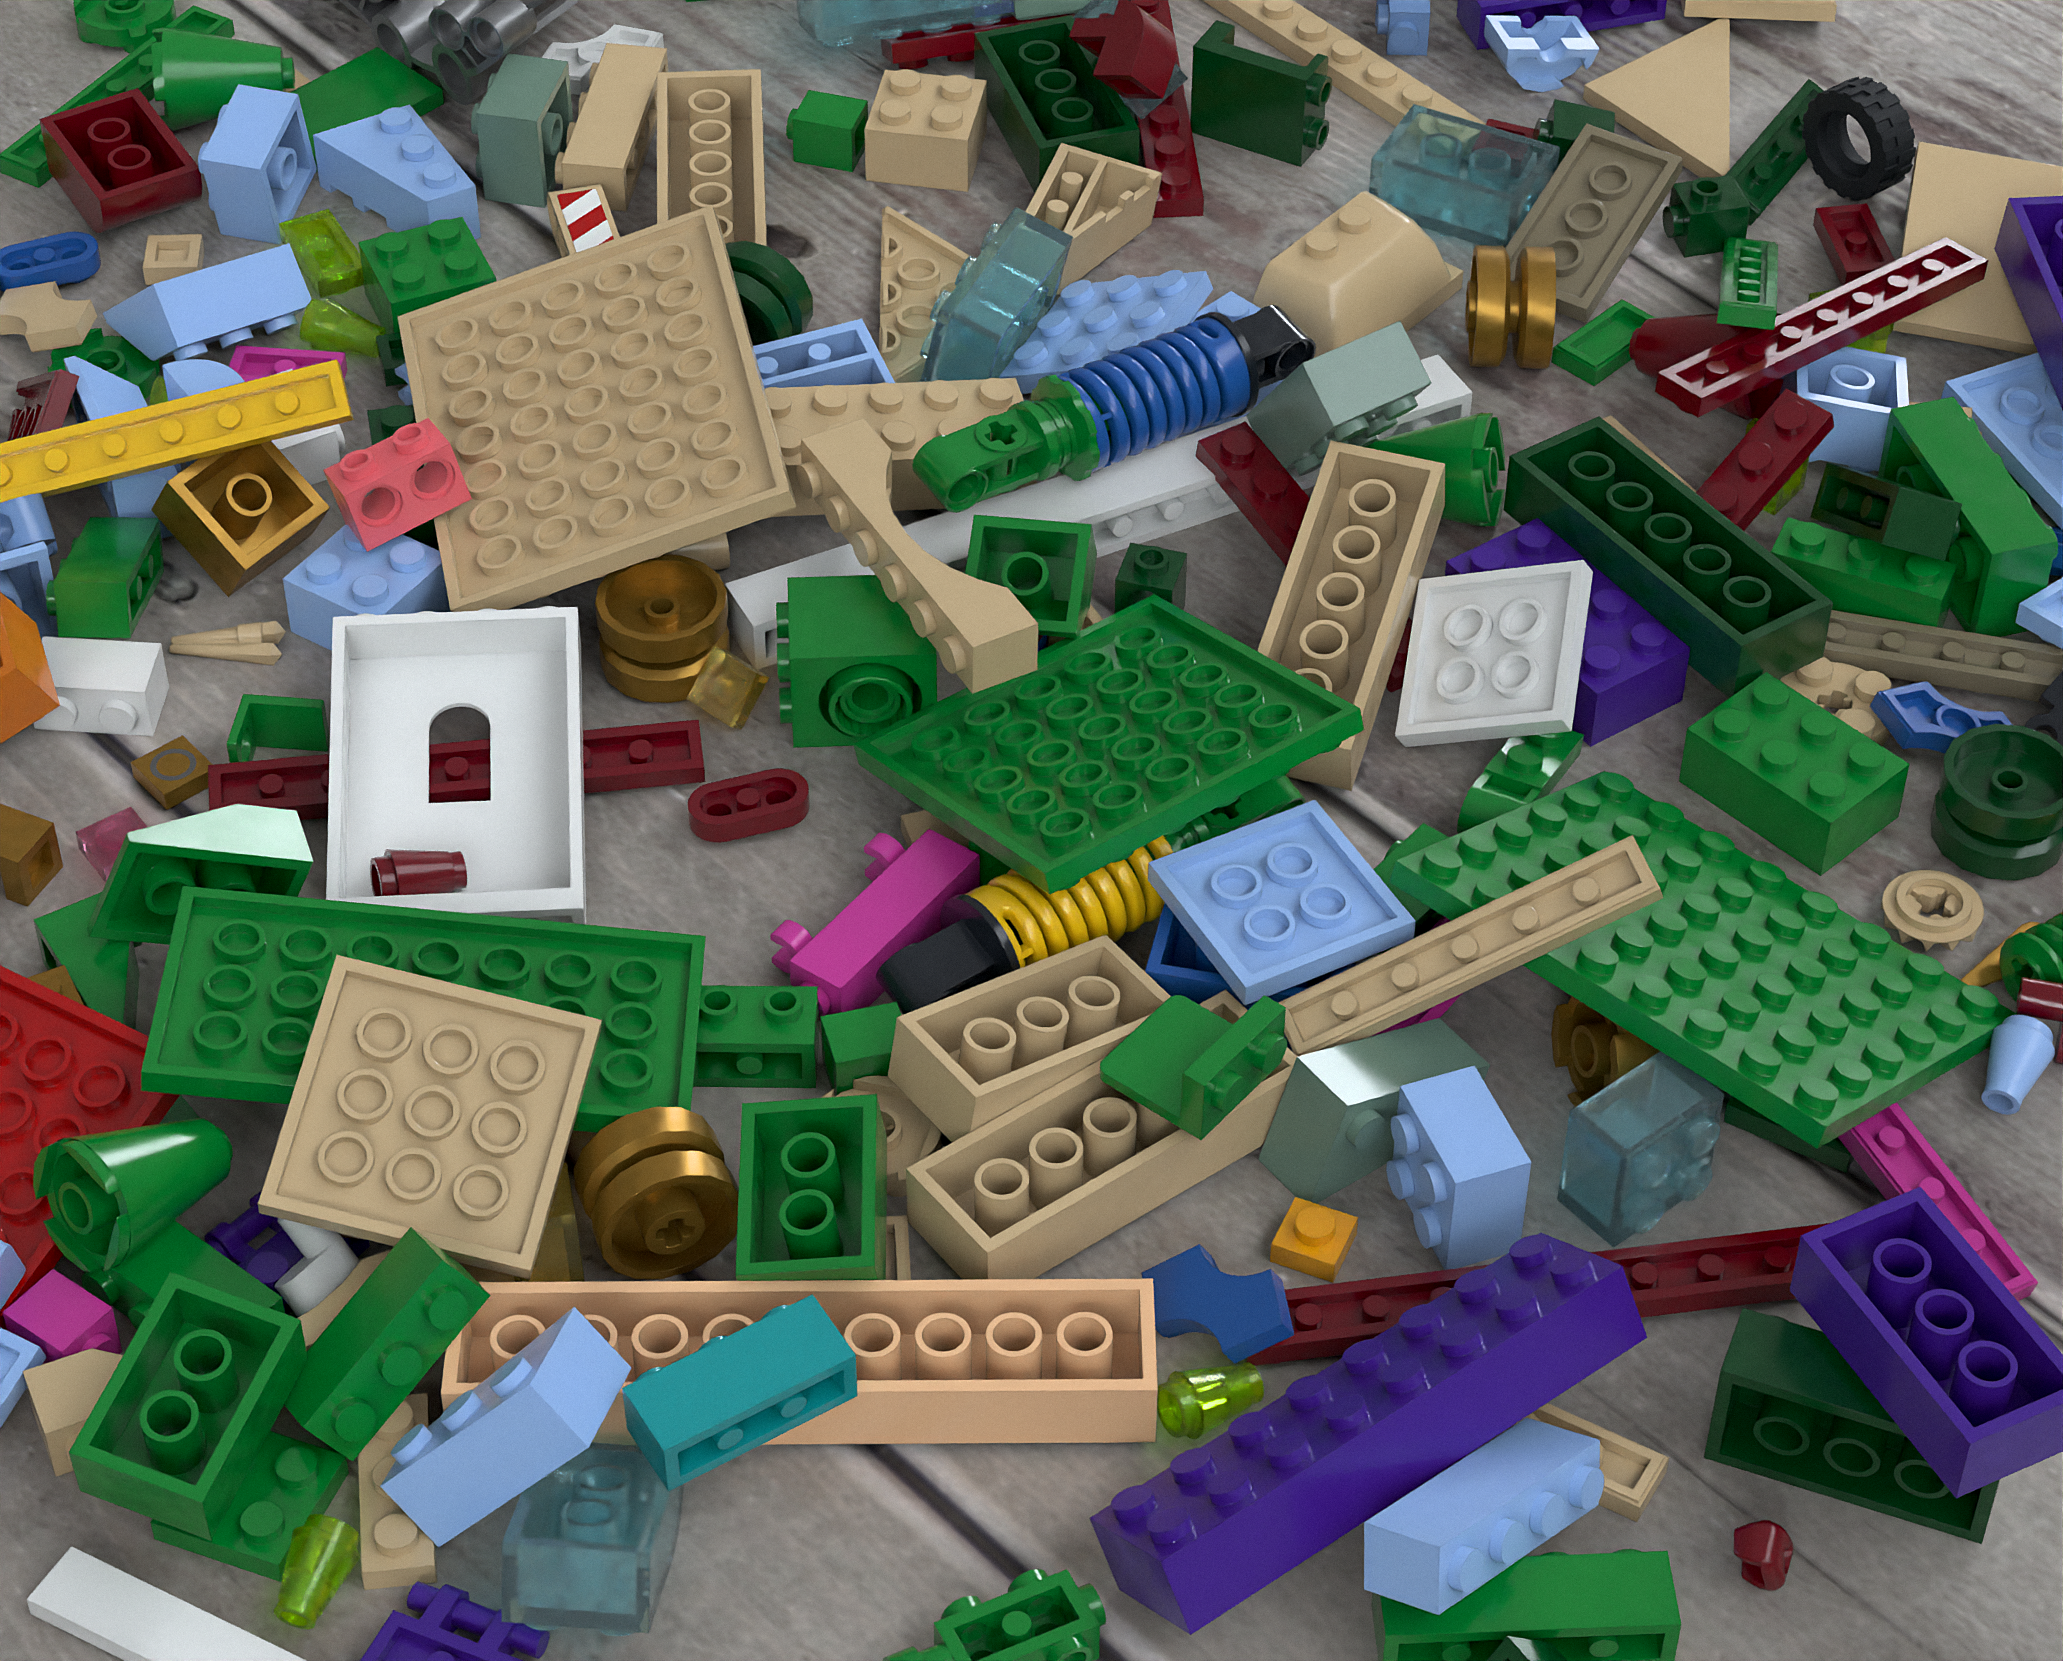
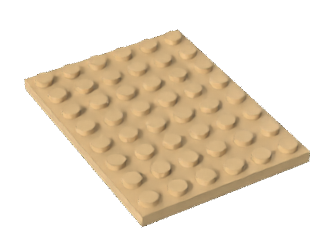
[398,205,796,612]

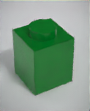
[786,90,868,172]
[820,1002,902,1096]

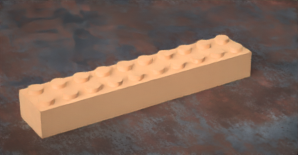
[441,1278,1158,1446]

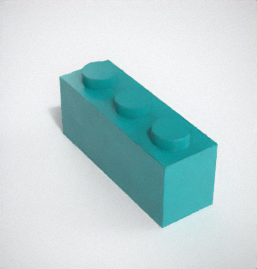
[622,1294,858,1492]

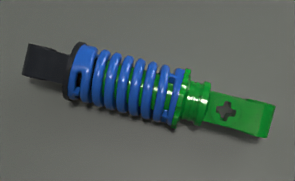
[912,305,1316,513]

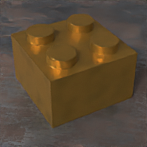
[151,441,330,597]

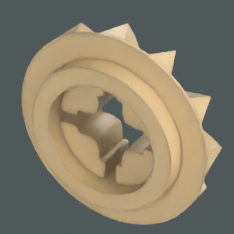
[1880,870,1984,952]

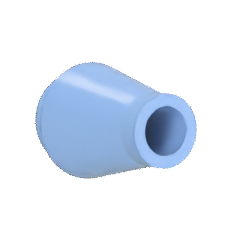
[1981,1015,2055,1115]

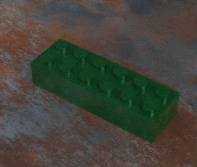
[1503,416,1833,698]

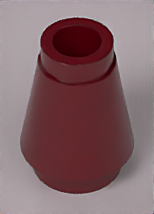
[370,849,467,896]

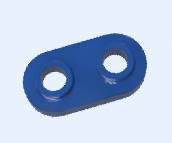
[0,232,101,292]

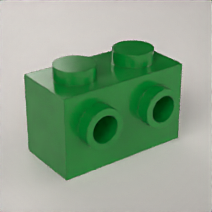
[693,985,820,1088]

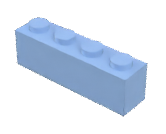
[1364,1418,1604,1615]

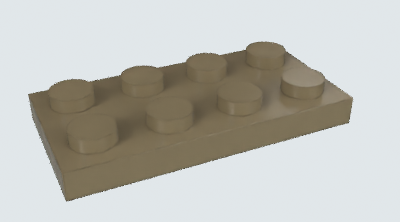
[1505,123,1682,323]

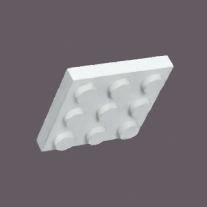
[1395,560,1593,747]

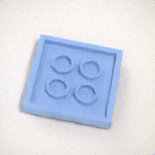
[999,270,1213,394]
[1148,800,1416,1005]

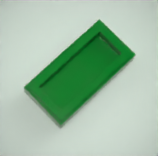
[1552,299,1655,386]

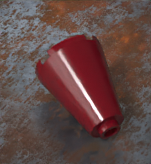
[1629,313,1784,420]

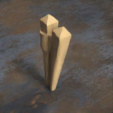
[169,621,286,666]

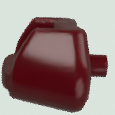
[1734,1520,1794,1591]

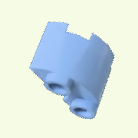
[1484,15,1600,92]

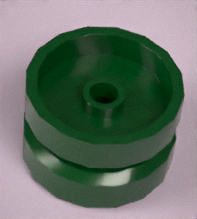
[725,241,813,346]
[1930,724,2063,881]

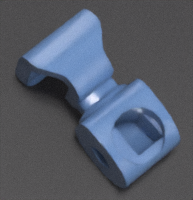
[0,493,58,557]

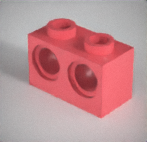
[323,418,472,552]

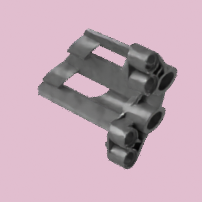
[339,0,580,106]

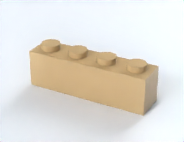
[555,43,668,211]

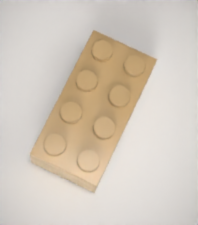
[888,935,1171,1142]

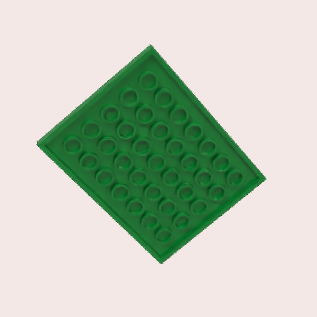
[1389,771,2016,1149]

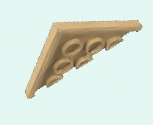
[1583,18,1730,178]
[879,206,1033,383]

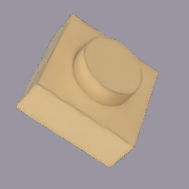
[143,234,205,285]

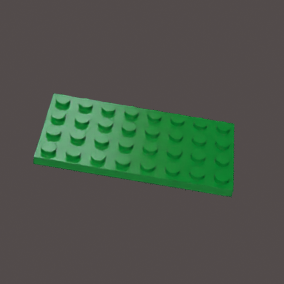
[141,886,706,1133]

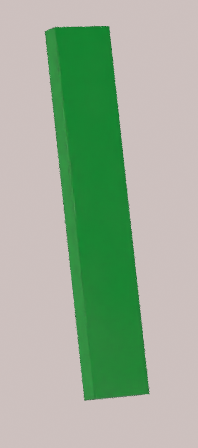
[0,5,235,188]
[1717,237,1778,330]

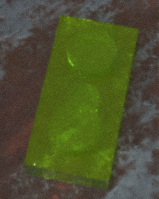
[279,208,364,298]

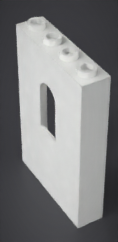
[326,606,586,924]

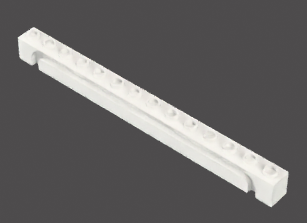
[724,354,1472,670]

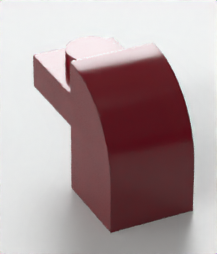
[1069,0,1176,99]

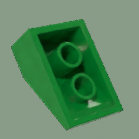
[87,804,314,945]

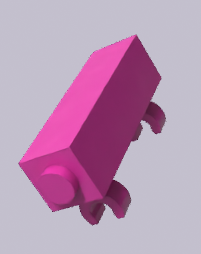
[770,829,980,1021]

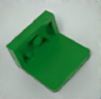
[1099,995,1287,1140]

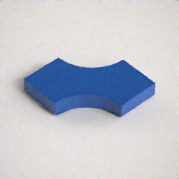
[1870,681,2013,754]
[1141,1244,1294,1364]

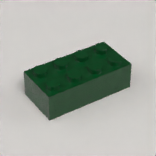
[974,15,1139,192]
[1704,1308,2001,1544]

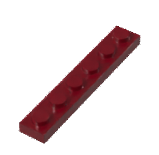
[1195,421,1413,693]

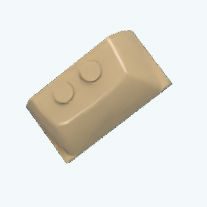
[1252,191,1464,358]

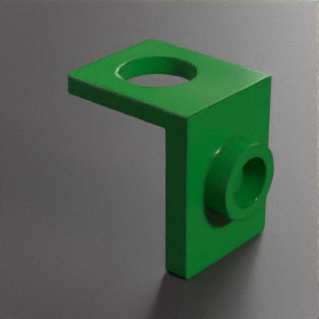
[227,694,330,763]

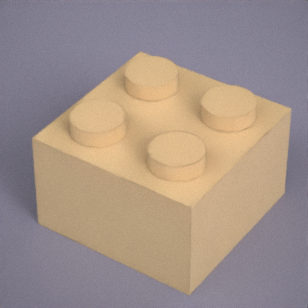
[864,69,987,192]

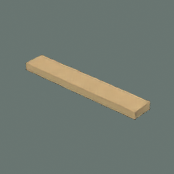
[1278,835,1663,1057]

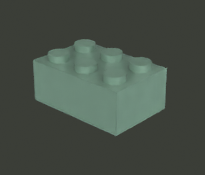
[1246,321,1432,476]

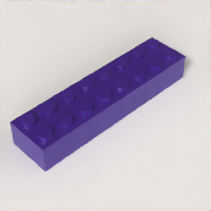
[1089,1233,1648,1635]

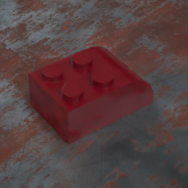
[39,88,202,233]

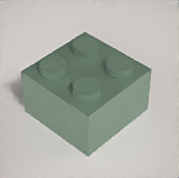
[471,53,573,208]

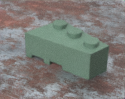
[1258,1018,1490,1204]

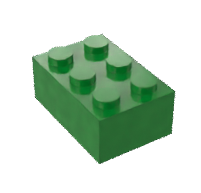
[1679,672,1910,876]
[735,1094,887,1281]
[69,1271,308,1541]

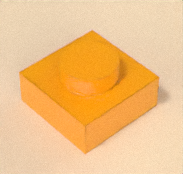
[1270,1197,1358,1283]

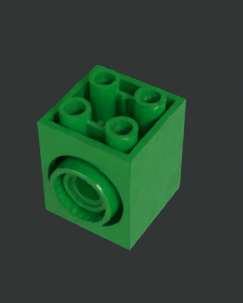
[776,575,937,748]

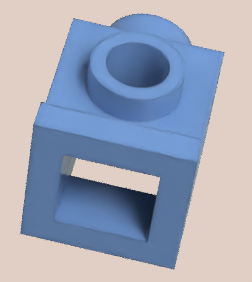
[1375,0,1430,56]

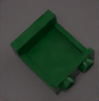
[1190,20,1332,167]

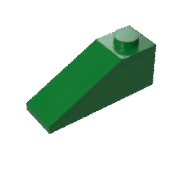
[33,892,142,1029]

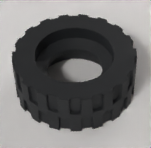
[1802,76,1916,201]

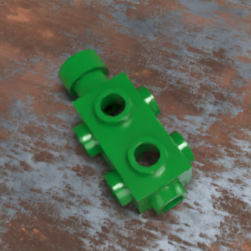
[883,1569,1106,1661]

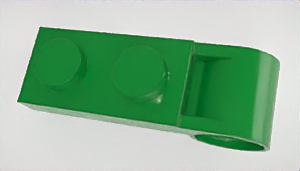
[1457,731,1584,834]

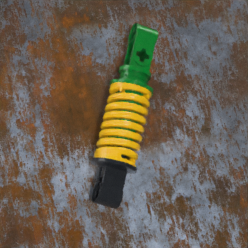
[876,775,1306,1015]

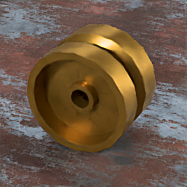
[1465,245,1556,369]
[595,554,730,703]
[573,1107,739,1279]

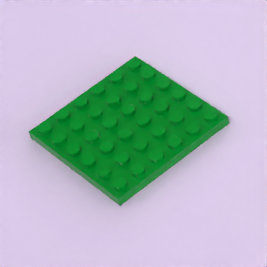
[853,594,1364,894]

